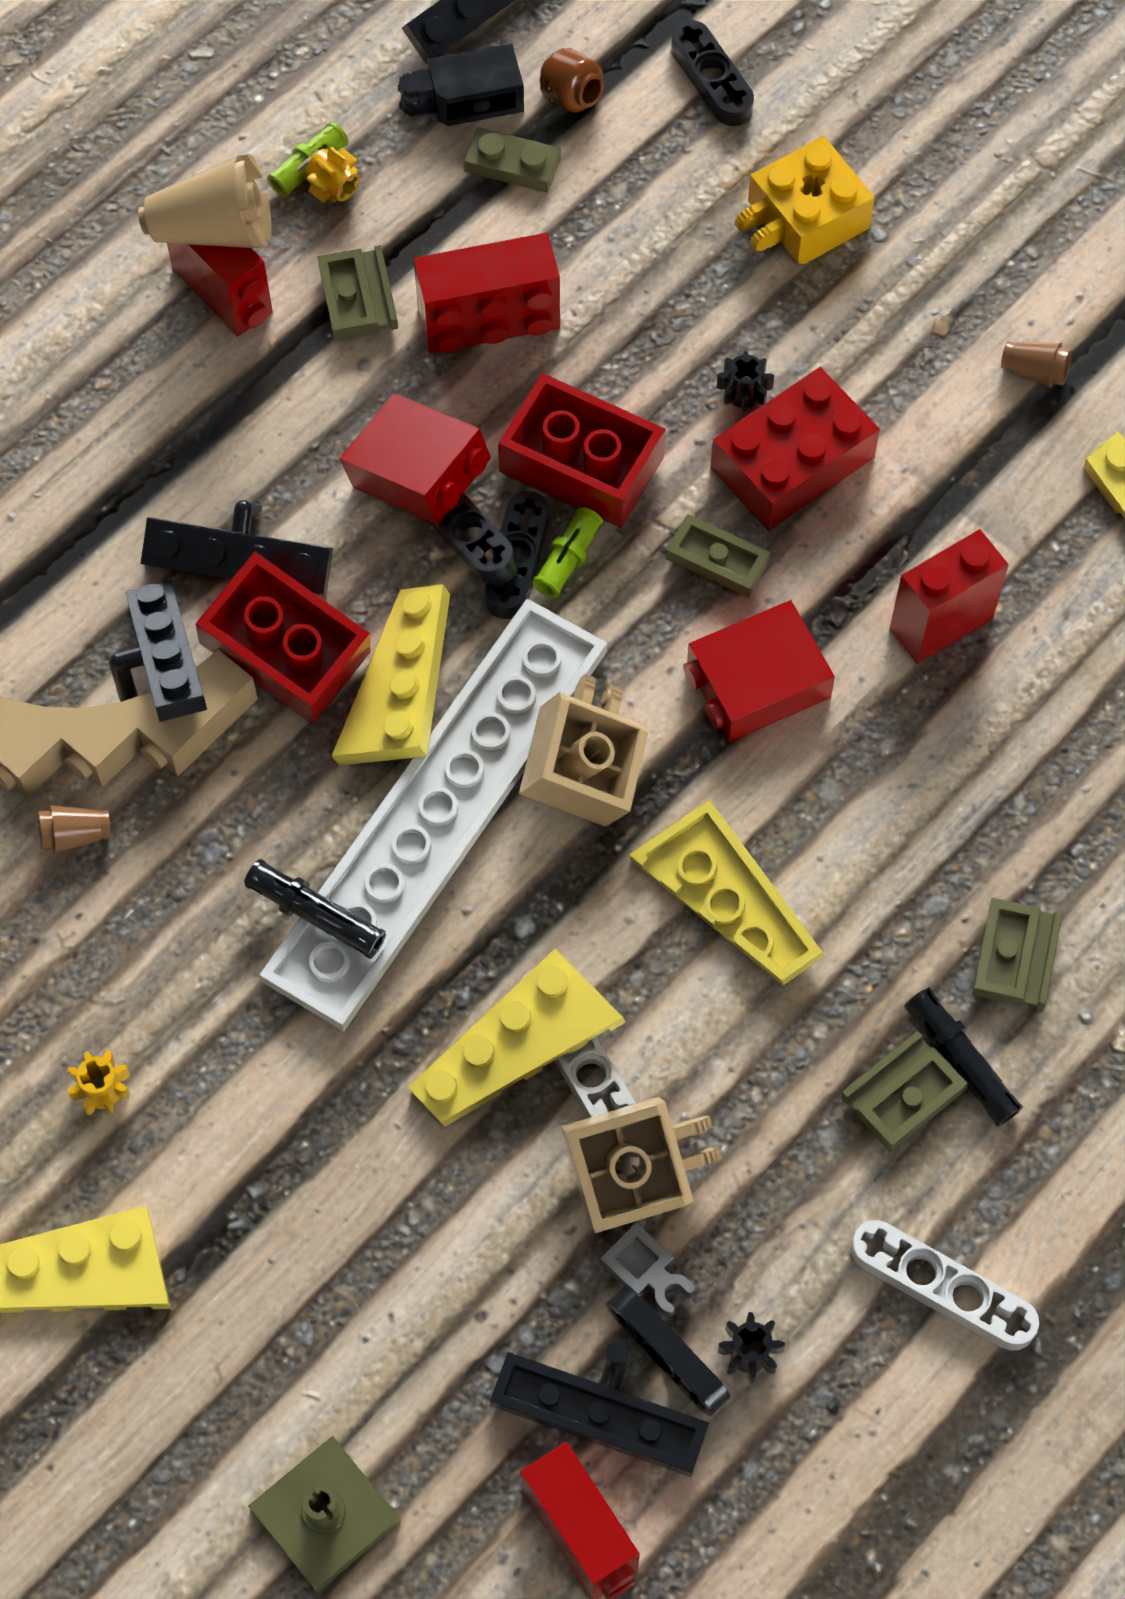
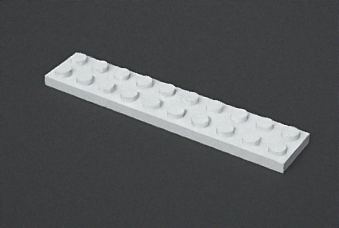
[259,599,608,1032]

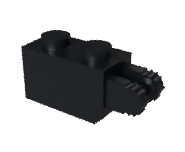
[398,43,524,126]

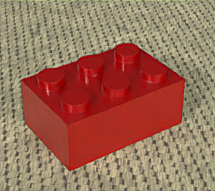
[413,232,560,354]
[710,366,880,531]
[498,373,666,528]
[195,552,371,724]

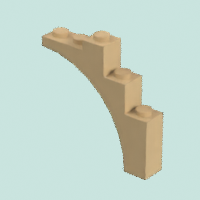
[0,649,258,798]

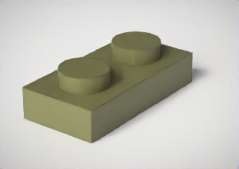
[464,127,561,193]
[665,514,771,598]

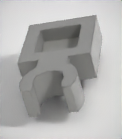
[600,1222,694,1318]

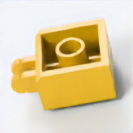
[734,135,875,264]

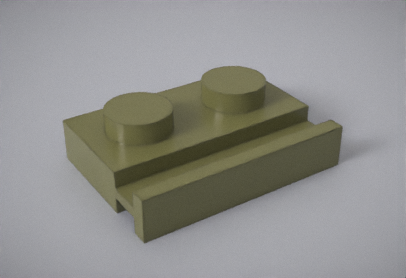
[317,245,398,340]
[972,898,1063,1011]
[841,1031,968,1152]

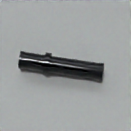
[244,859,386,959]
[904,987,1023,1127]

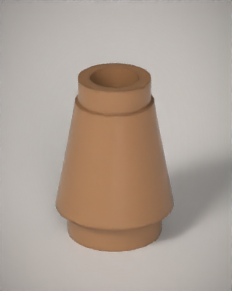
[1001,341,1072,388]
[38,805,111,854]

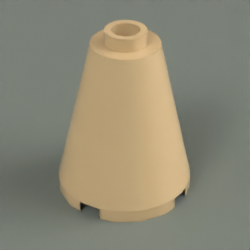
[138,154,271,248]

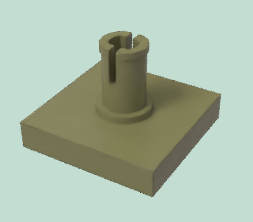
[248,1436,401,1593]

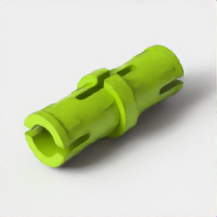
[267,122,349,198]
[533,507,603,598]

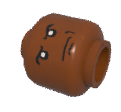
[539,48,604,113]

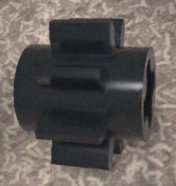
[716,351,774,412]
[718,1312,785,1383]

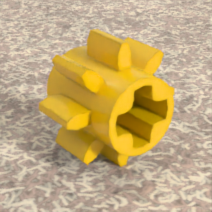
[305,147,360,203]
[67,1050,130,1115]

